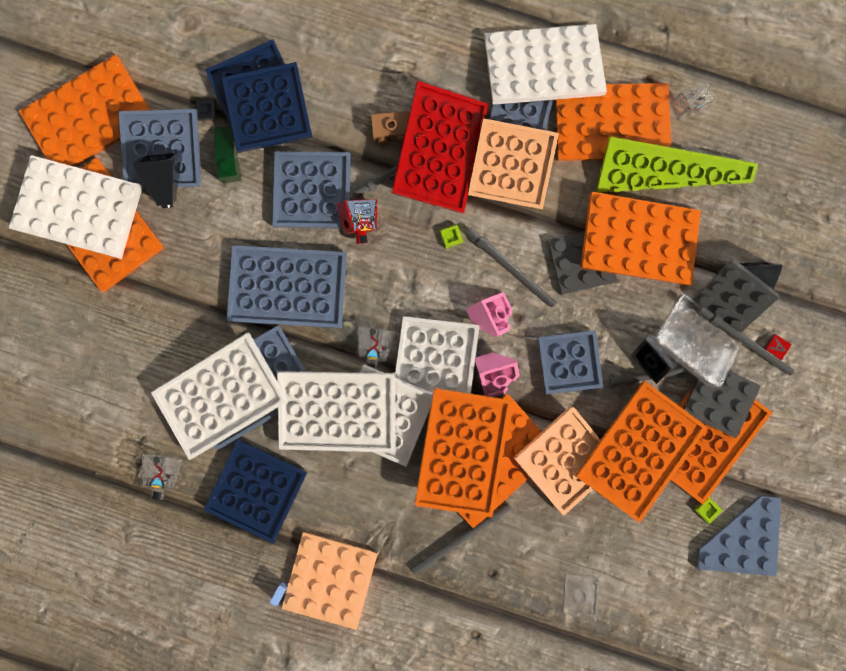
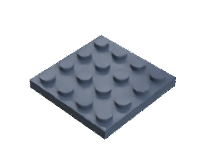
[119,109,202,189]
[273,151,351,229]

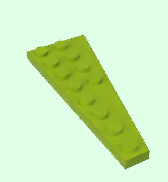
[596,136,758,193]

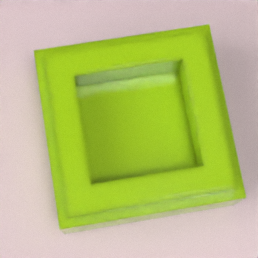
[439,224,463,249]
[693,497,723,524]

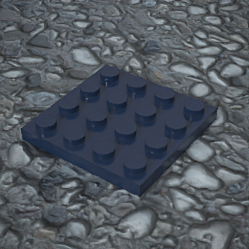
[205,39,285,131]
[222,62,313,153]
[204,439,308,544]

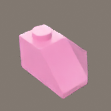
[466,292,512,337]
[475,353,520,397]

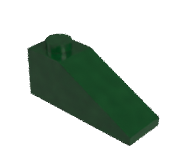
[215,126,242,184]

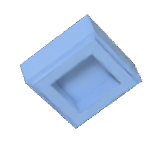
[270,581,288,606]

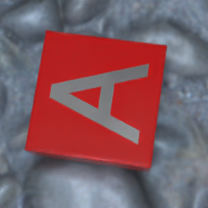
[764,334,792,360]

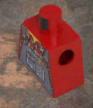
[336,199,377,244]

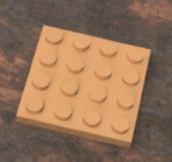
[468,118,559,209]
[513,406,600,516]
[282,532,378,630]

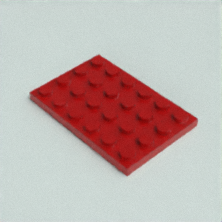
[391,81,488,214]

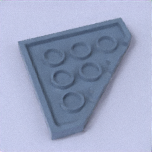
[696,496,781,576]

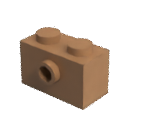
[371,111,409,144]

